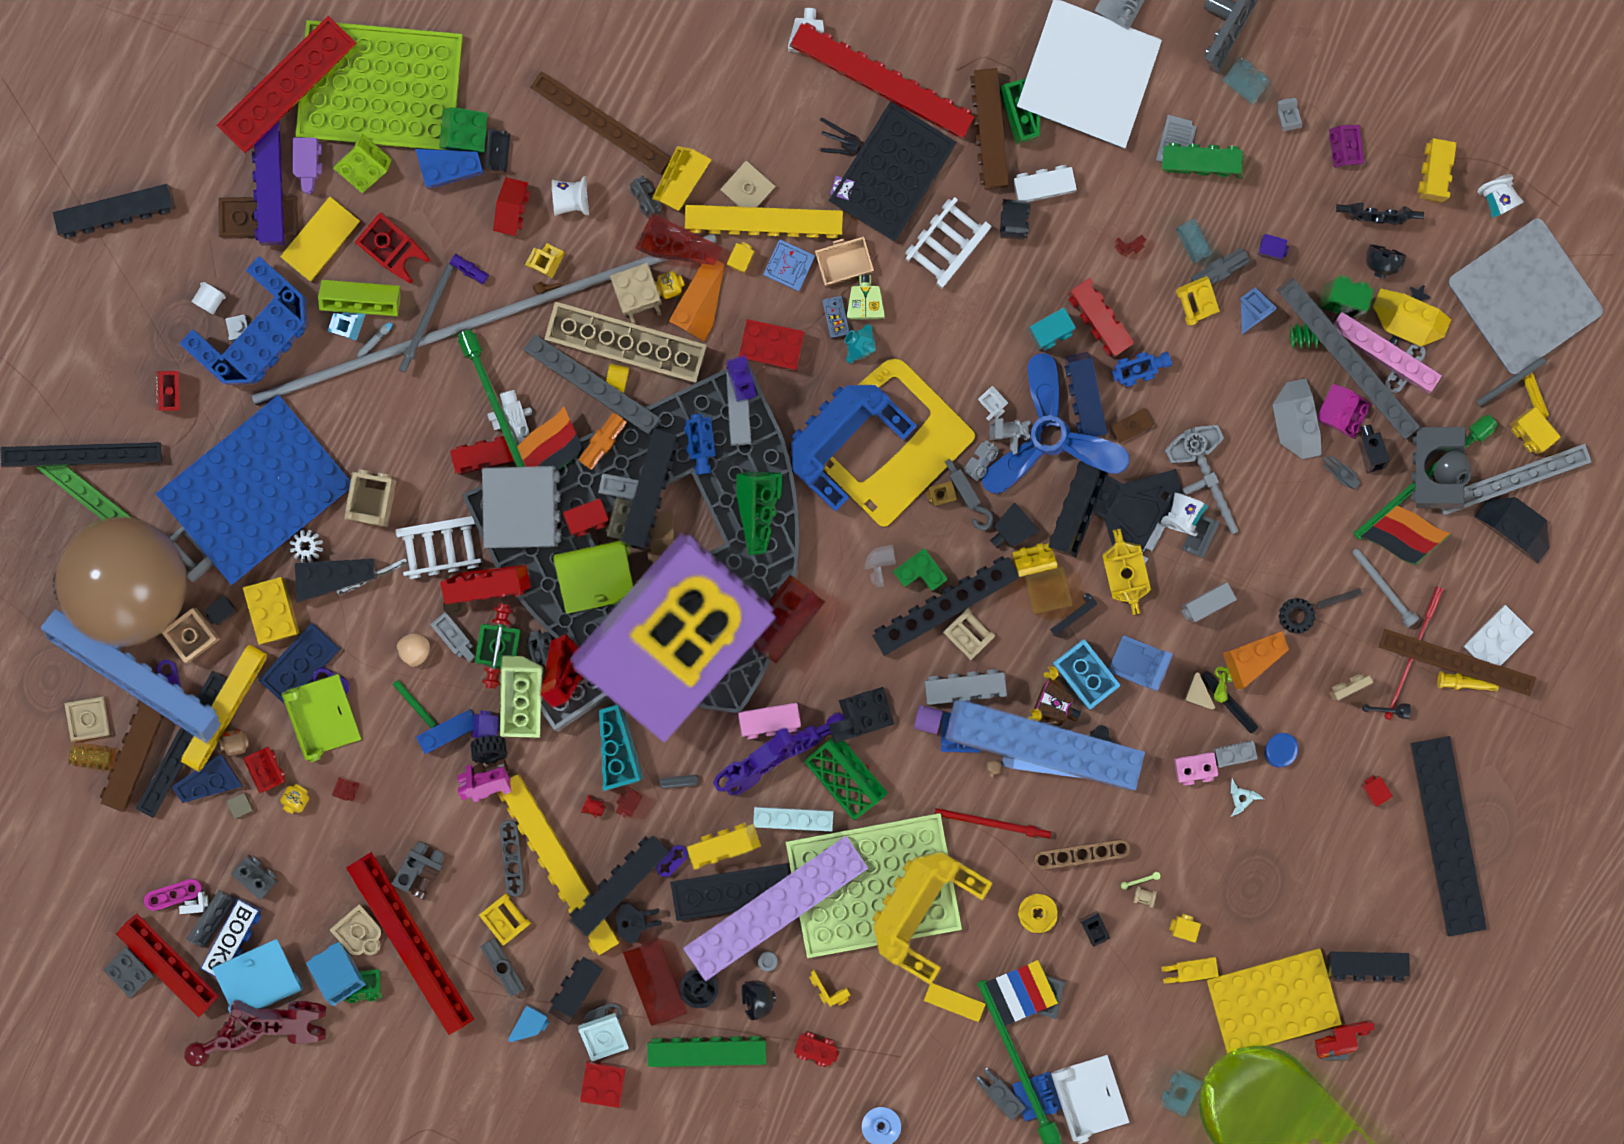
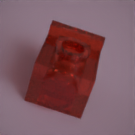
[332,776,360,802]
[615,786,643,818]

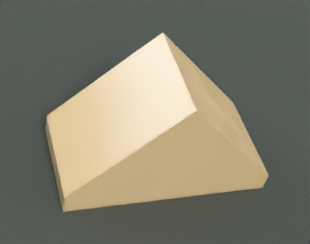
[1184,672,1215,710]

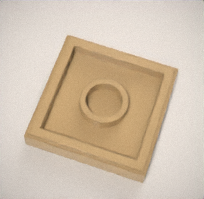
[64,696,111,742]

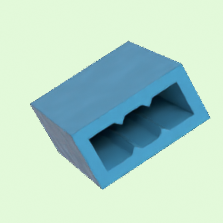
[306,942,366,1006]

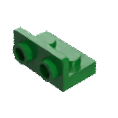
[343,969,383,1003]

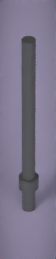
[398,264,454,373]

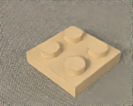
[1329,673,1373,700]

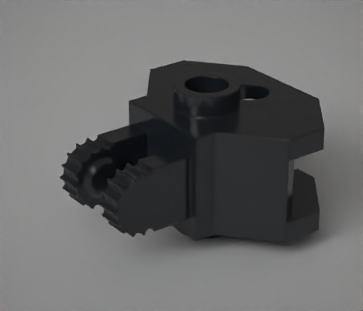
[615,902,662,943]

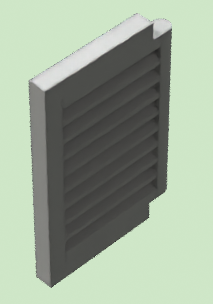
[1156,115,1197,162]

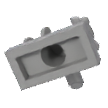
[989,419,1031,455]

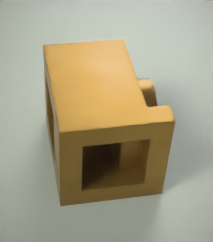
[926,481,957,506]

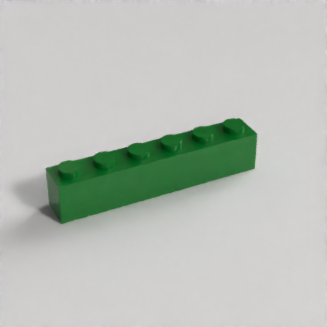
[647,1035,766,1067]

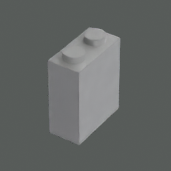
[1181,582,1237,622]

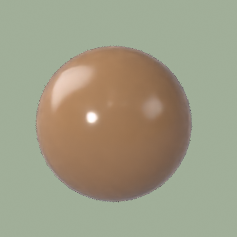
[55,517,187,646]

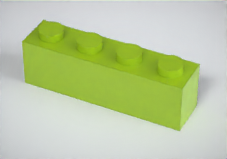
[318,280,401,316]

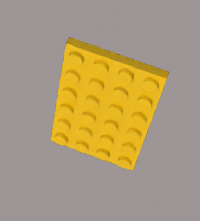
[1206,948,1342,1056]

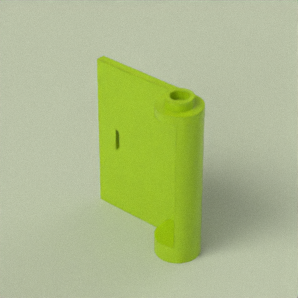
[553,541,633,614]
[282,674,361,762]

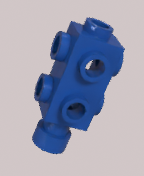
[1112,351,1172,387]
[684,414,715,475]

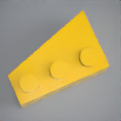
[1417,138,1456,203]
[652,146,712,211]
[687,823,761,870]

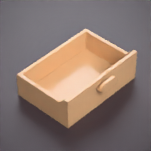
[815,237,874,286]

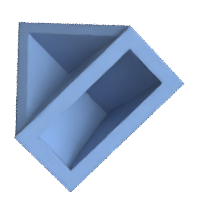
[1240,287,1276,334]

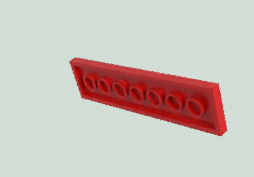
[216,16,357,154]

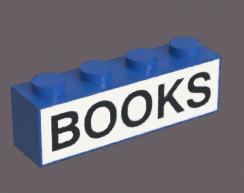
[200,898,262,977]

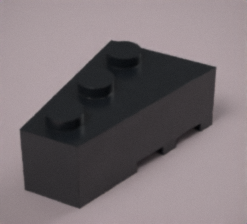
[548,956,603,1024]

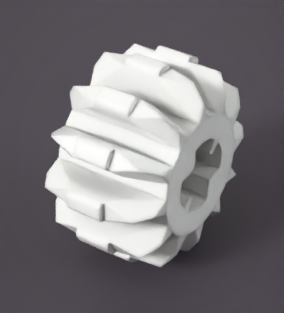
[290,530,323,563]

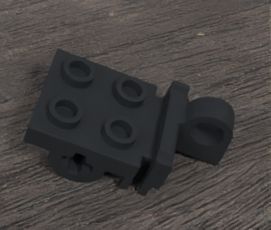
[828,687,894,743]

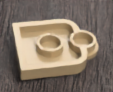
[330,903,382,955]

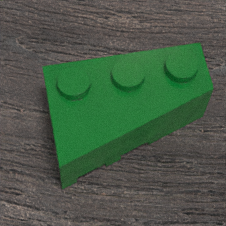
[999,78,1040,145]

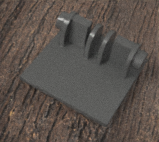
[103,947,154,998]

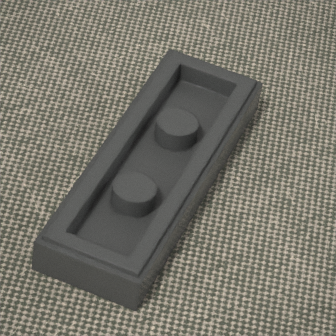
[187,890,236,947]

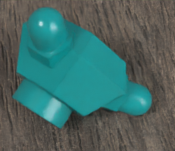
[844,324,876,364]

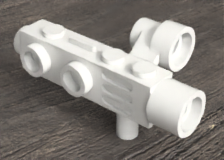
[487,390,532,446]

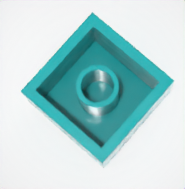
[1028,308,1076,351]

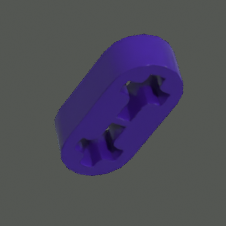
[656,845,688,877]

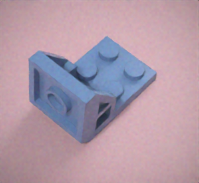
[1108,635,1173,691]

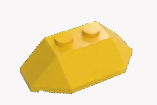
[1373,288,1451,347]

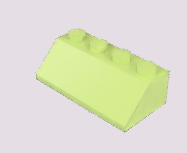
[500,656,542,738]

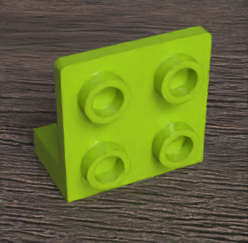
[334,134,392,193]

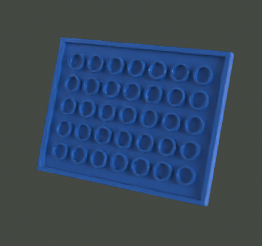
[155,395,351,585]

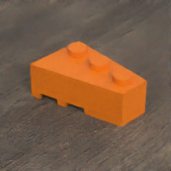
[1222,631,1289,690]

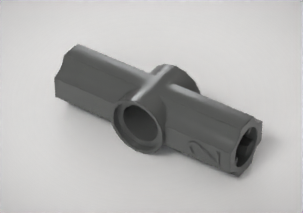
[1191,247,1250,285]
[480,938,525,997]

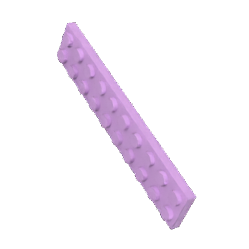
[683,836,868,981]

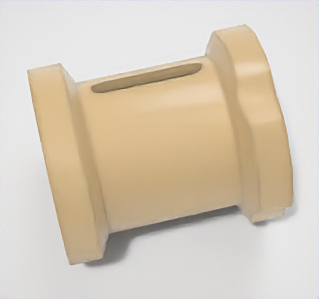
[1133,886,1157,908]

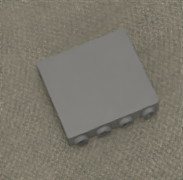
[482,467,561,548]

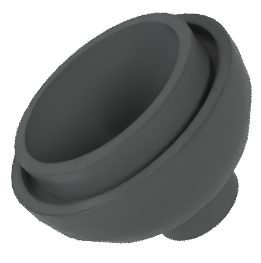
[1434,450,1471,485]

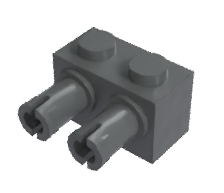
[231,855,279,900]

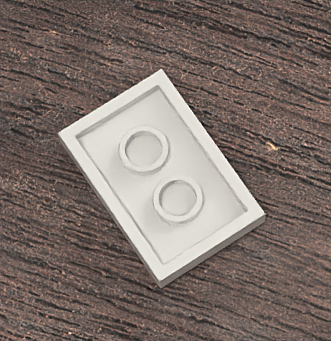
[1463,605,1533,666]

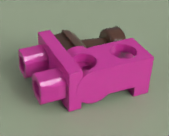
[457,758,511,803]

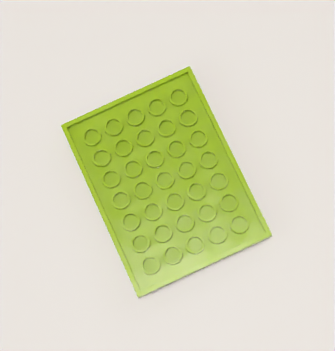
[296,20,463,151]

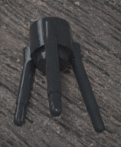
[820,117,860,156]

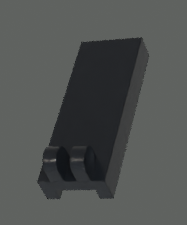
[1049,593,1097,636]

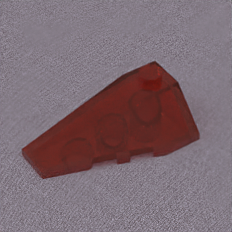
[635,213,723,265]

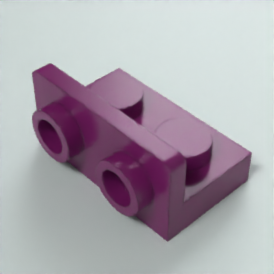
[1329,125,1364,168]

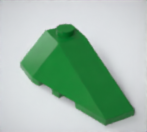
[736,472,782,555]

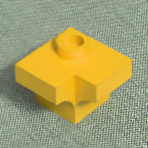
[525,243,565,279]

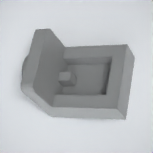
[1277,98,1302,131]

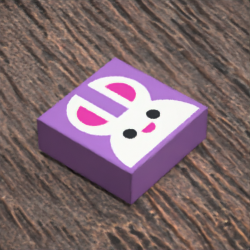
[830,176,855,200]

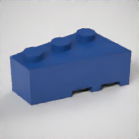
[415,149,485,190]

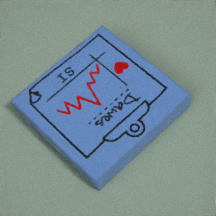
[763,239,815,292]

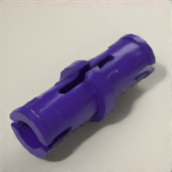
[449,254,489,285]

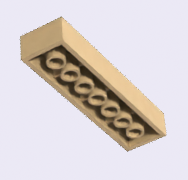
[545,302,707,384]

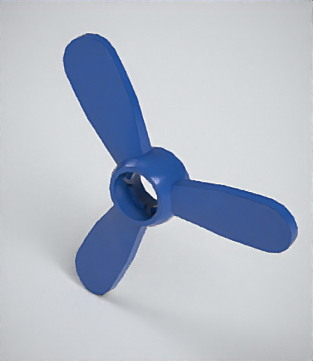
[982,353,1130,494]

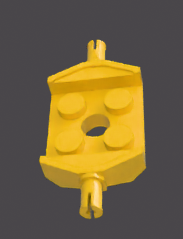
[1102,529,1151,615]

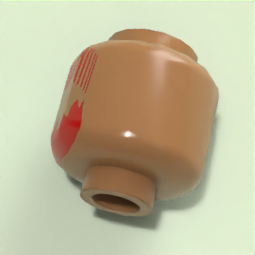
[219,729,249,756]

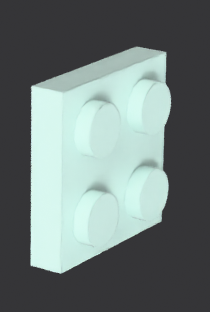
[578,1013,629,1061]

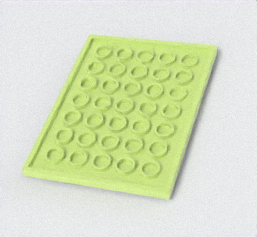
[786,813,962,958]

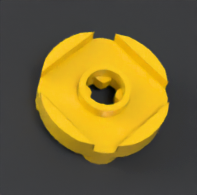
[1018,893,1058,933]

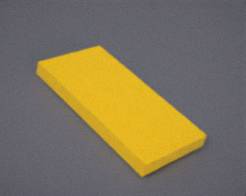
[280,197,361,282]

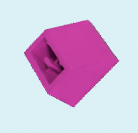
[1317,384,1371,439]

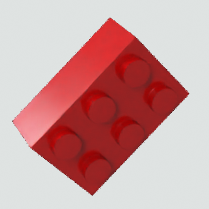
[739,319,805,371]

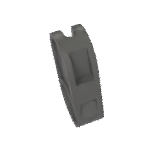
[584,1003,622,1023]

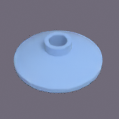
[862,1107,901,1144]

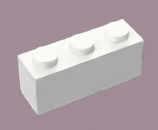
[1013,165,1077,202]

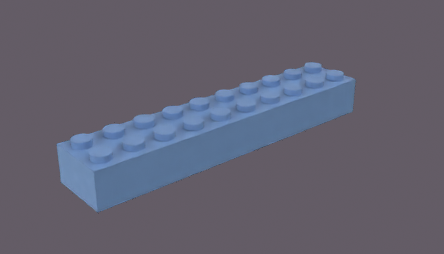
[41,609,221,744]
[945,700,1145,790]

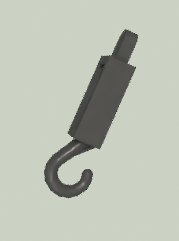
[944,458,994,531]

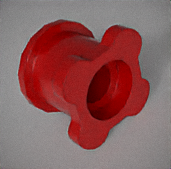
[581,795,606,819]

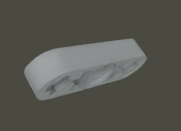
[1384,344,1426,394]

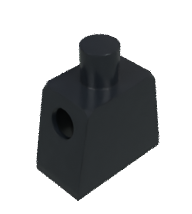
[1359,425,1390,474]
[990,503,1039,549]

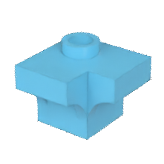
[328,312,366,341]

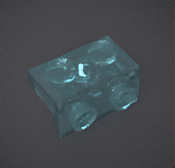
[1223,58,1270,105]

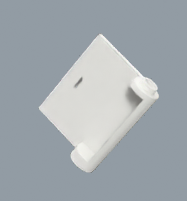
[1051,1055,1129,1144]

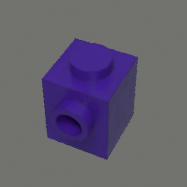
[1257,234,1289,261]
[472,710,500,738]

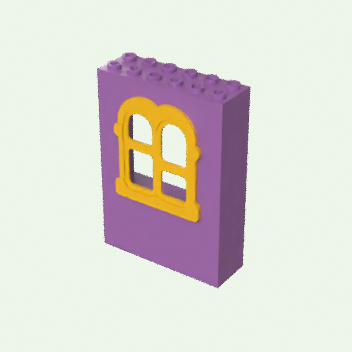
[571,533,775,742]

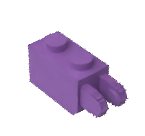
[293,138,322,195]

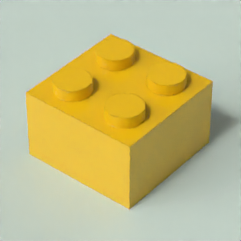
[1510,407,1561,454]

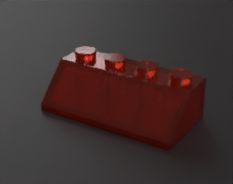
[751,575,825,664]
[623,938,688,1026]

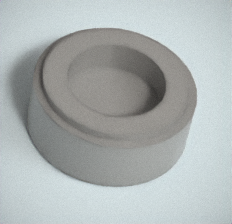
[758,951,778,972]

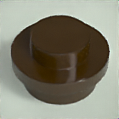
[443,602,463,615]

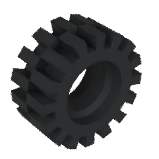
[1278,598,1316,633]
[470,735,507,765]

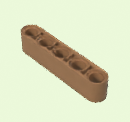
[1033,839,1130,869]

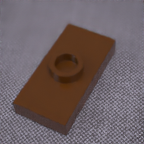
[1110,408,1154,443]

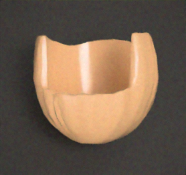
[397,633,430,667]

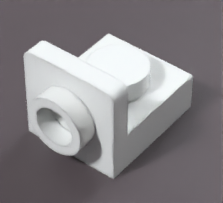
[226,314,248,342]
[179,891,209,914]

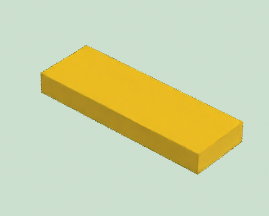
[924,983,986,1022]

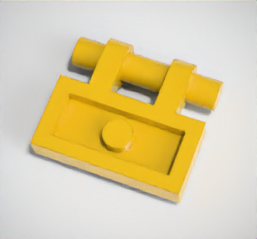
[1012,543,1058,577]

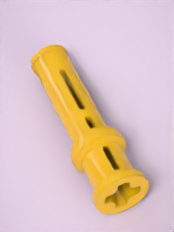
[1437,671,1499,692]

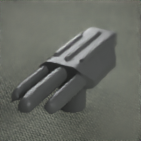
[1323,456,1361,490]

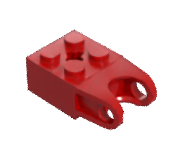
[354,212,431,284]

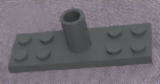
[1204,0,1259,73]

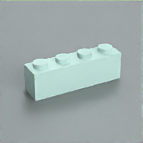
[754,806,833,831]

